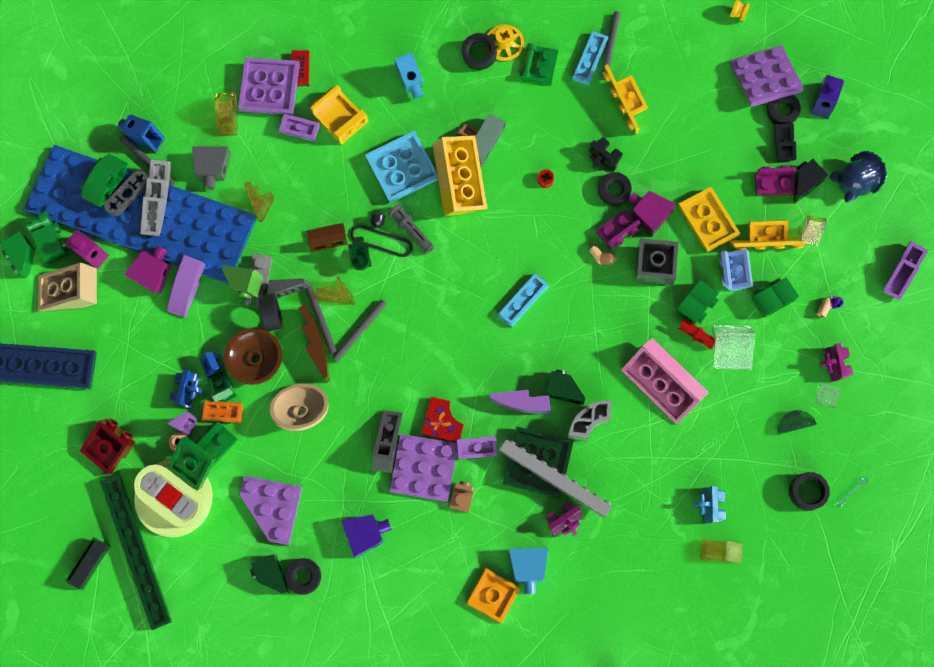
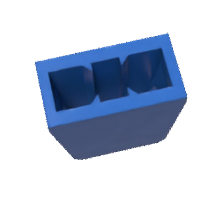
[118,115,165,153]

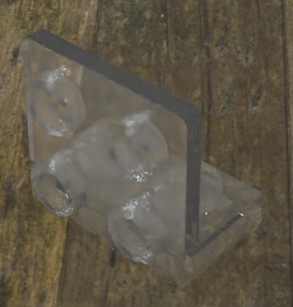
[712,325,755,370]

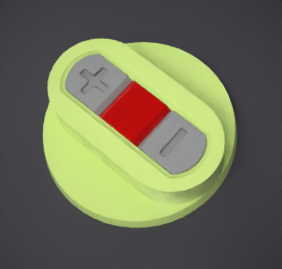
[134,460,213,537]

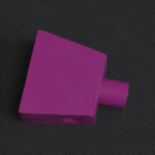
[628,191,676,237]
[65,230,109,270]
[124,245,171,294]

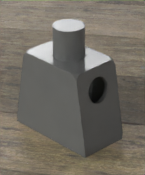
[192,146,231,190]

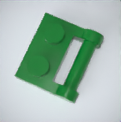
[519,43,558,86]

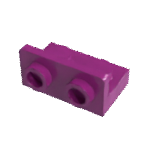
[754,166,796,196]
[595,209,640,250]

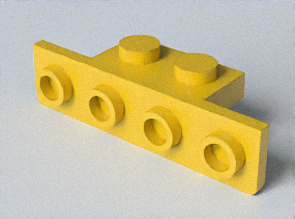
[602,64,648,135]
[730,220,809,250]

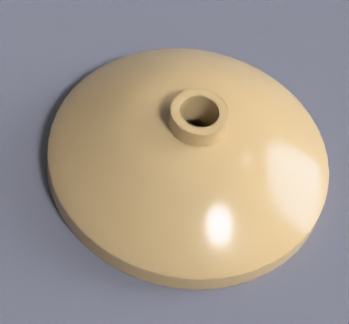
[270,384,329,431]

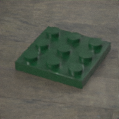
[503,427,574,498]

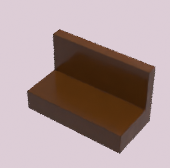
[307,223,348,252]

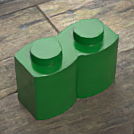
[752,277,799,318]
[676,279,719,325]

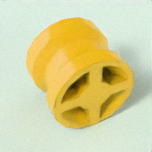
[730,0,750,22]

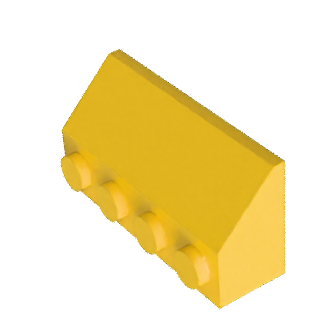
[432,136,487,216]

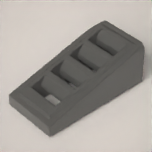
[268,278,311,298]

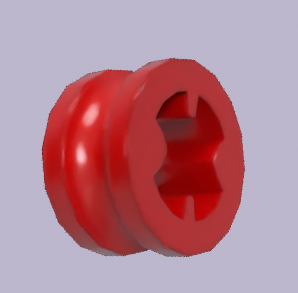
[537,169,554,188]

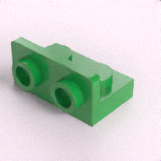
[194,422,238,469]

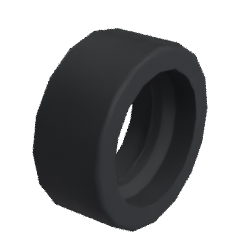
[461,33,497,70]
[259,293,283,332]
[789,472,830,511]

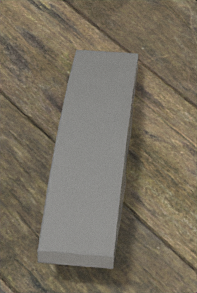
[141,160,171,236]

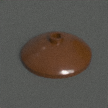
[224,328,282,385]

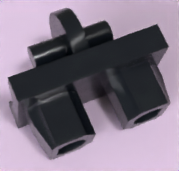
[589,137,623,172]

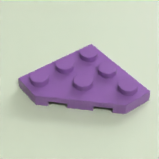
[240,476,303,546]

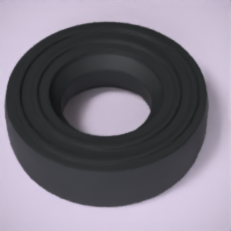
[767,95,801,124]
[598,172,632,206]
[285,558,321,595]

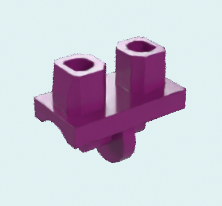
[820,343,853,382]
[546,501,583,537]

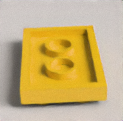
[678,187,740,253]

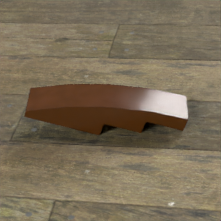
[299,304,330,383]

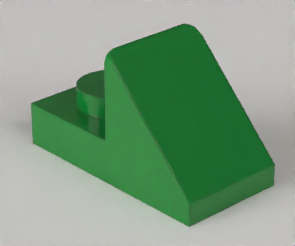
[207,370,236,402]

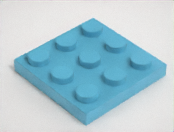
[365,131,438,203]

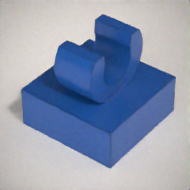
[200,351,225,378]

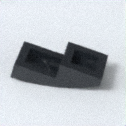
[774,123,797,161]

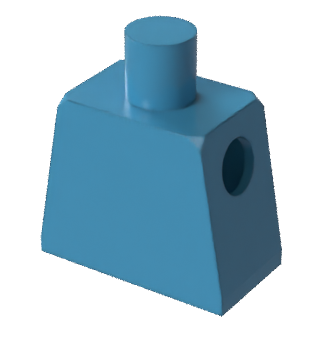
[395,52,424,100]
[509,548,548,594]

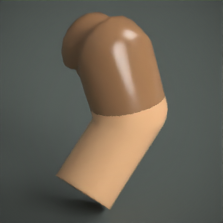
[589,245,617,265]

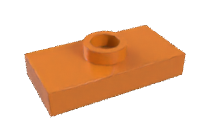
[202,401,243,423]

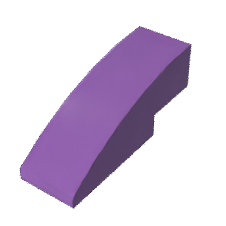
[882,241,929,301]
[167,255,205,318]
[490,390,551,415]

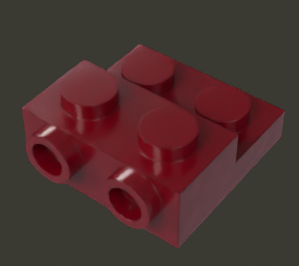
[79,418,136,475]

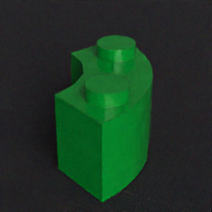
[81,154,128,207]

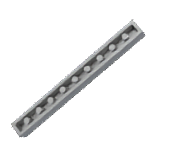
[499,440,612,518]

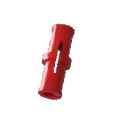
[678,319,717,350]

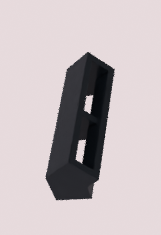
[66,537,111,590]

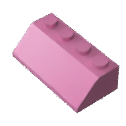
[621,338,709,425]

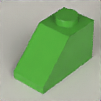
[222,265,264,299]

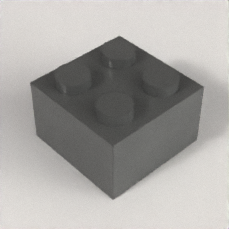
[635,238,679,285]

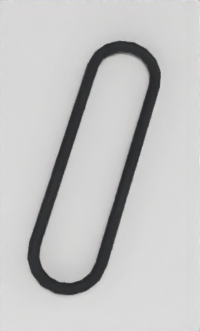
[351,225,413,257]

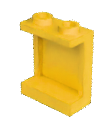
[310,85,368,145]

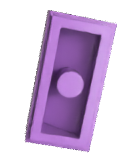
[167,412,199,436]

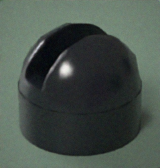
[370,214,385,228]

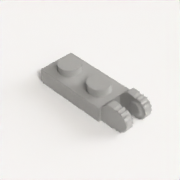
[245,254,273,307]

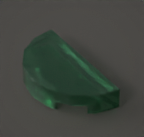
[777,410,817,435]

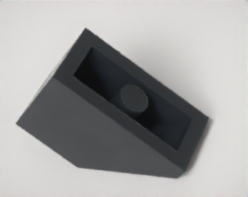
[793,159,828,203]

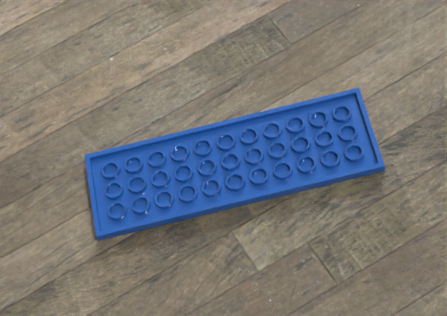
[23,145,257,284]

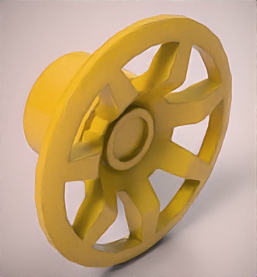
[485,25,524,61]

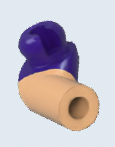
[817,296,844,318]

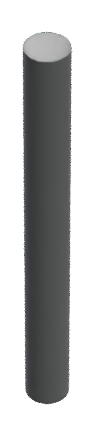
[600,11,621,80]
[119,135,175,186]
[305,283,337,355]
[332,300,387,362]

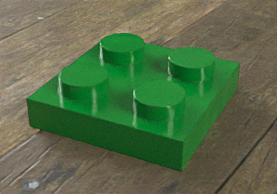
[167,436,216,491]

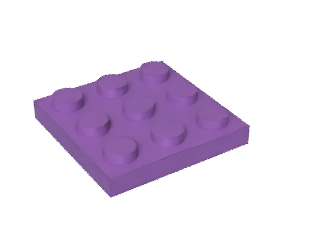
[730,45,804,107]
[238,57,300,115]
[390,434,457,502]

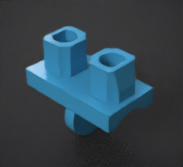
[693,486,726,524]

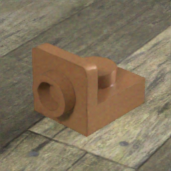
[450,481,474,513]

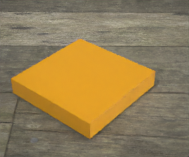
[466,568,520,623]

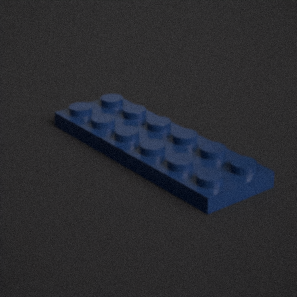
[0,343,97,389]

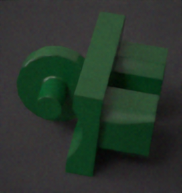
[348,236,372,270]

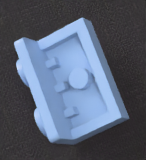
[719,249,753,291]

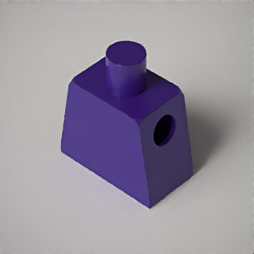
[811,75,844,119]
[342,515,392,558]

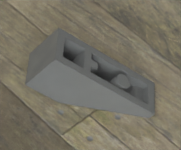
[372,410,403,473]

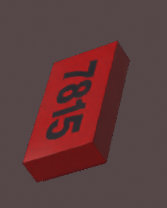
[291,50,310,86]

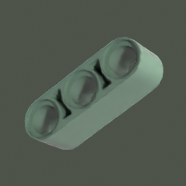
[475,114,506,167]

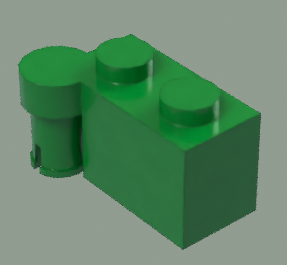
[25,210,68,264]

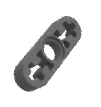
[104,171,149,217]

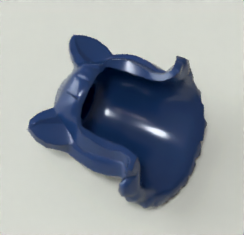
[829,151,887,203]

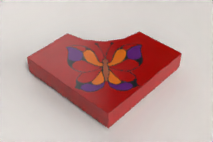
[421,396,464,443]

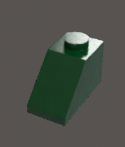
[546,369,585,405]
[250,554,290,595]

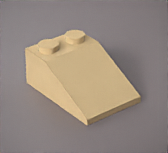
[38,263,97,312]

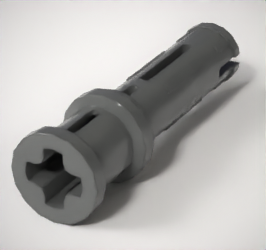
[388,203,435,254]

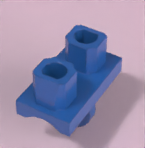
[169,370,203,408]

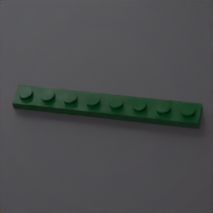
[100,474,172,630]

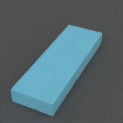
[572,31,609,86]
[497,273,549,328]

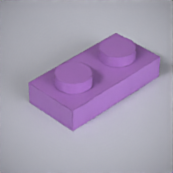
[279,114,320,142]
[456,436,498,459]

